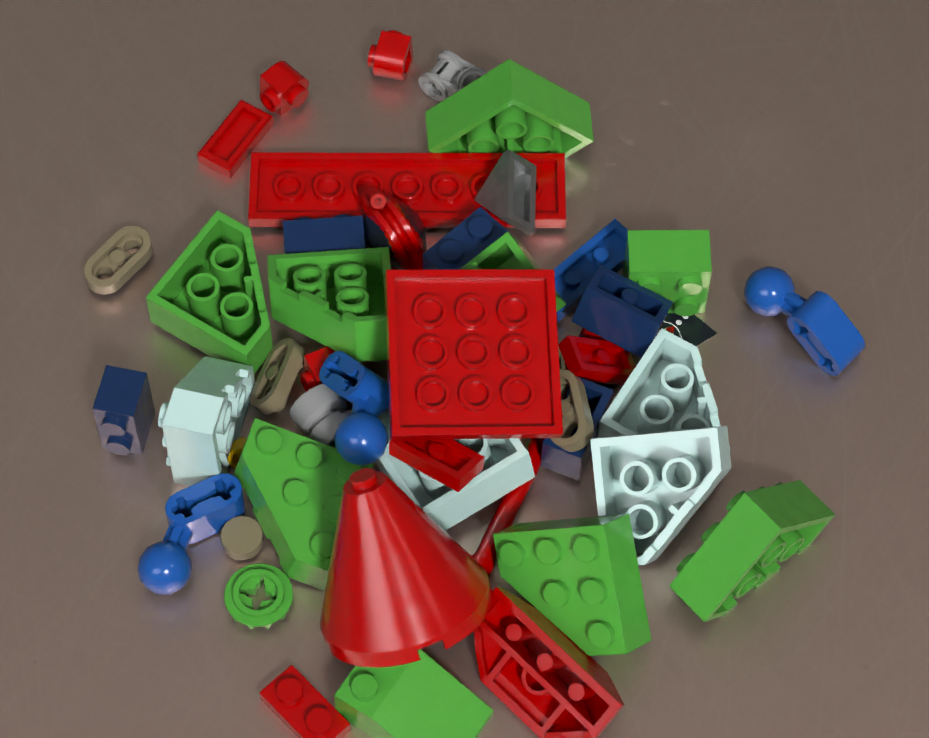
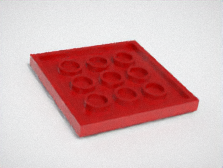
[384,269,563,440]

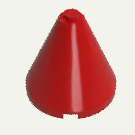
[320,468,493,668]

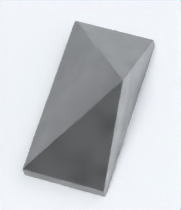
[474,150,536,235]

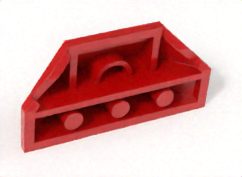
[473,587,625,738]

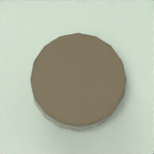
[220,516,264,560]

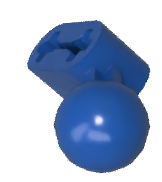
[744,266,866,376]
[319,351,389,466]
[137,473,246,595]

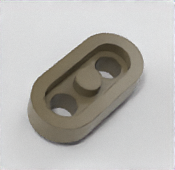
[84,226,153,295]
[249,338,305,415]
[550,369,594,452]

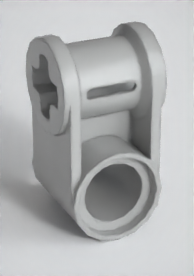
[418,50,487,102]

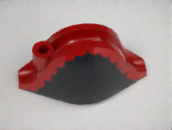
[361,186,427,270]

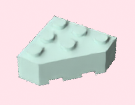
[598,328,730,503]
[158,356,255,486]
[375,407,535,531]
[590,425,731,565]

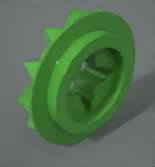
[224,563,293,630]

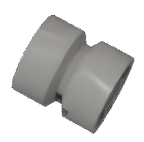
[289,384,352,448]

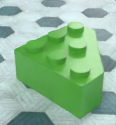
[425,59,594,158]
[146,210,273,374]
[267,247,391,362]
[234,418,374,591]
[669,480,836,622]
[493,514,652,656]

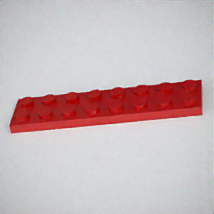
[248,152,566,228]

